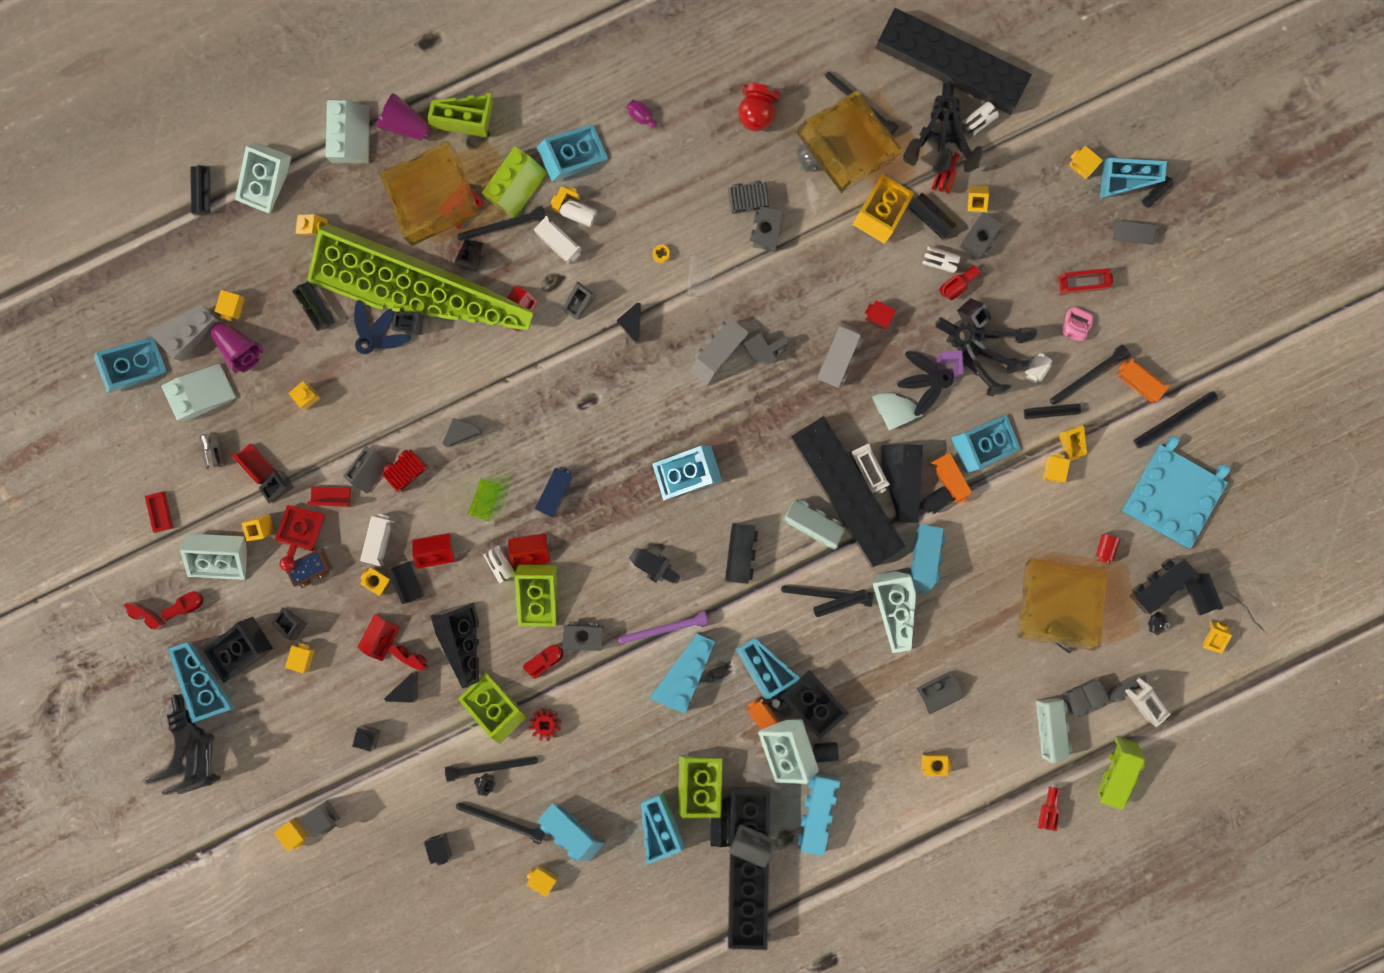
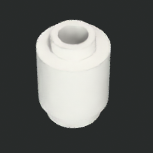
[1025,353,1052,383]

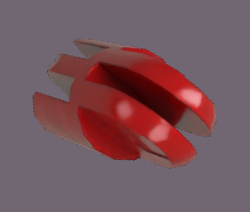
[523,645,564,679]

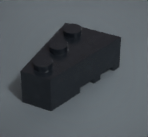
[1130,558,1200,614]

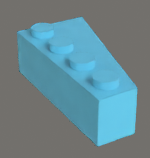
[649,633,715,713]
[168,642,235,723]
[797,772,840,856]

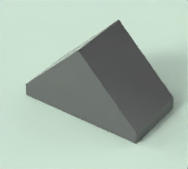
[562,282,595,320]
[443,418,482,448]

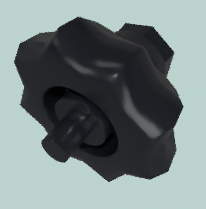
[1148,611,1170,635]
[770,691,791,714]
[474,773,496,797]

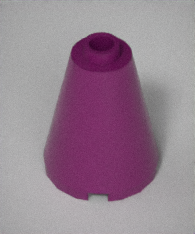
[376,93,432,141]
[211,322,263,374]

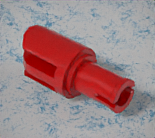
[931,151,960,194]
[939,265,981,301]
[1038,786,1061,832]

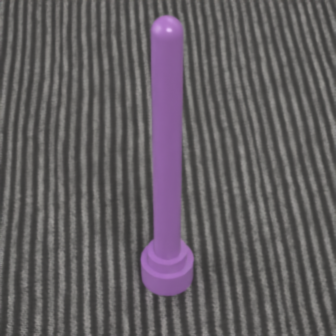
[618,611,709,644]

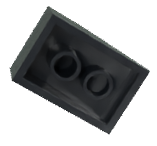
[204,617,273,683]
[781,670,849,740]

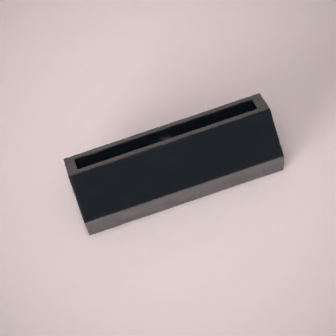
[190,165,211,216]
[908,192,957,240]
[292,281,335,331]
[710,796,731,847]

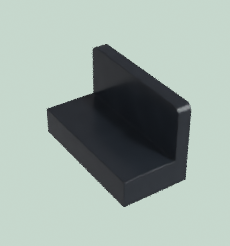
[388,561,424,604]
[1185,573,1223,616]

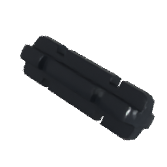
[1141,176,1174,208]

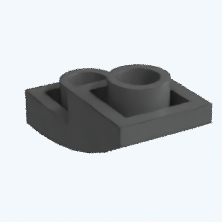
[1113,220,1157,245]
[1107,674,1147,702]

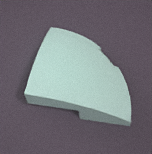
[872,393,923,431]

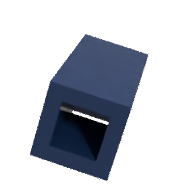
[535,466,574,518]

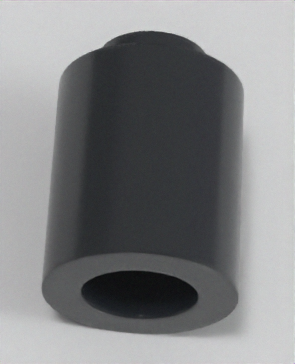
[922,486,953,515]
[812,742,839,763]

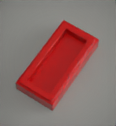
[144,491,174,533]

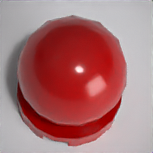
[738,83,780,132]

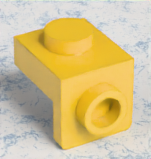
[551,186,580,214]
[296,214,328,236]

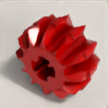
[529,708,562,741]

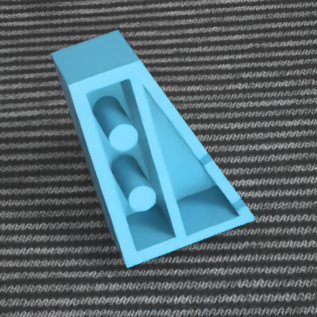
[1100,158,1167,198]
[735,638,800,699]
[538,803,605,861]

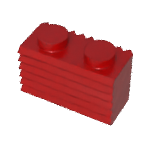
[382,449,428,493]

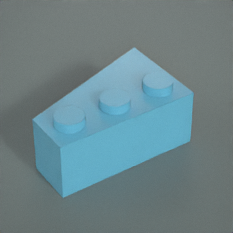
[909,524,945,594]
[641,791,685,865]

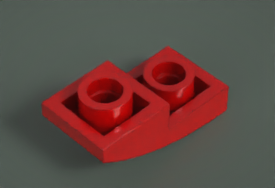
[124,602,166,630]
[388,644,428,671]

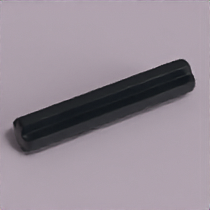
[1023,404,1081,420]
[813,589,869,617]

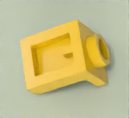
[1202,620,1232,654]

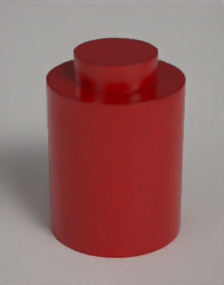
[1095,534,1121,564]

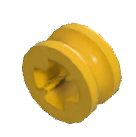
[653,245,670,263]

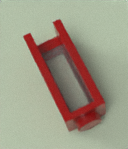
[1058,268,1113,295]

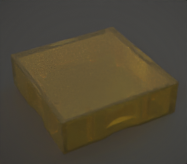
[796,90,903,193]
[379,141,481,246]
[1017,558,1107,651]

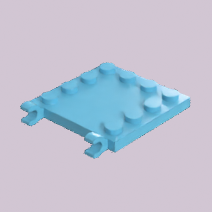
[1121,435,1231,549]

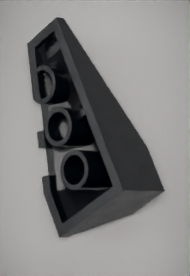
[881,444,923,523]
[430,602,479,688]

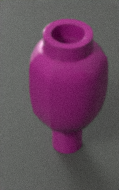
[626,99,658,129]

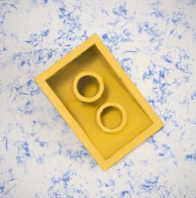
[852,174,914,244]

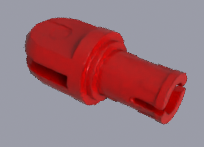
[161,591,204,621]

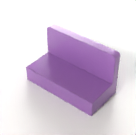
[936,350,963,378]

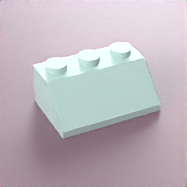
[326,100,370,163]
[782,499,845,549]
[180,534,247,580]
[1036,698,1072,763]
[758,720,819,784]

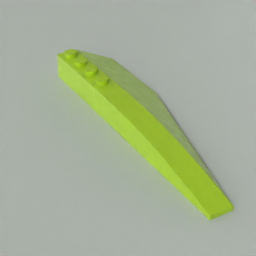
[307,224,534,330]

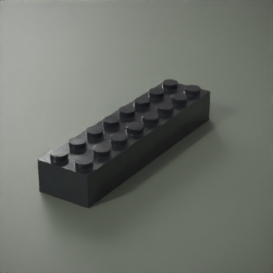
[875,8,1032,115]
[790,416,906,568]
[728,787,771,950]

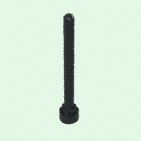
[825,71,899,137]
[457,206,546,240]
[1050,344,1131,405]
[781,585,874,607]
[445,757,538,782]
[456,802,545,845]

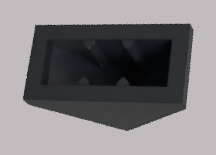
[455,239,484,272]
[616,303,641,344]
[392,312,424,335]
[259,470,294,504]
[272,607,308,641]
[384,671,418,703]

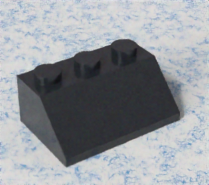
[725,523,758,584]

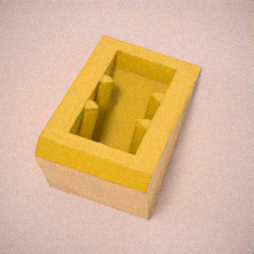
[1058,425,1087,461]

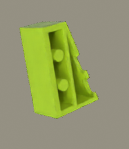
[428,93,494,137]
[1098,736,1146,810]

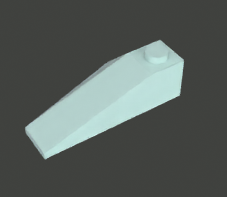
[873,571,916,653]

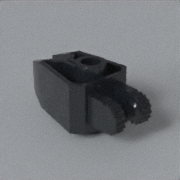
[629,548,680,584]

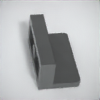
[343,446,389,493]
[916,671,963,714]
[729,825,776,867]

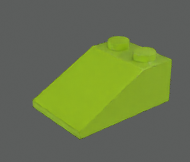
[514,565,557,627]
[458,672,528,744]

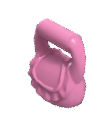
[1062,307,1093,341]

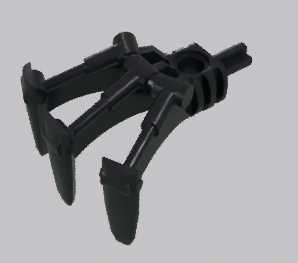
[903,81,983,174]
[935,317,1037,397]
[143,694,221,795]

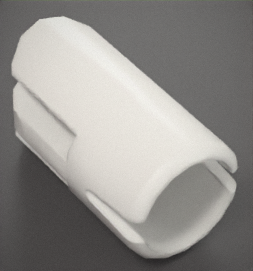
[961,102,999,137]
[560,199,597,227]
[922,246,960,273]
[483,545,515,584]

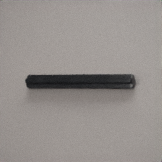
[1133,391,1218,448]

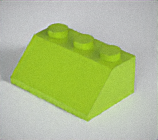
[482,146,548,218]
[677,755,722,818]

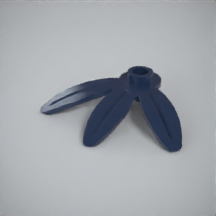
[354,300,411,355]

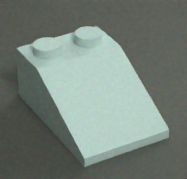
[235,143,291,213]
[161,363,236,422]

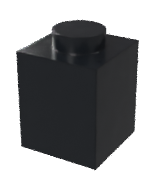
[957,298,992,330]
[352,725,381,752]
[424,833,452,866]

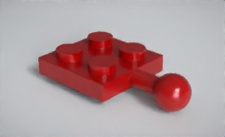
[275,505,325,572]

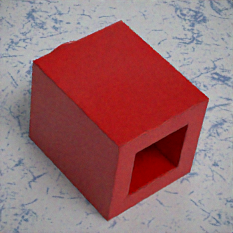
[865,300,896,330]

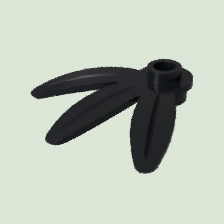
[897,351,954,416]

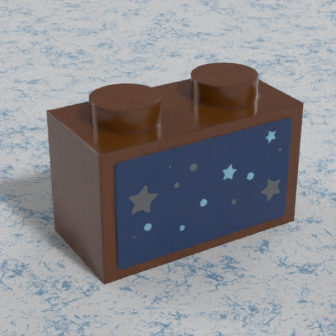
[287,549,333,589]

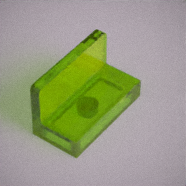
[468,478,502,522]

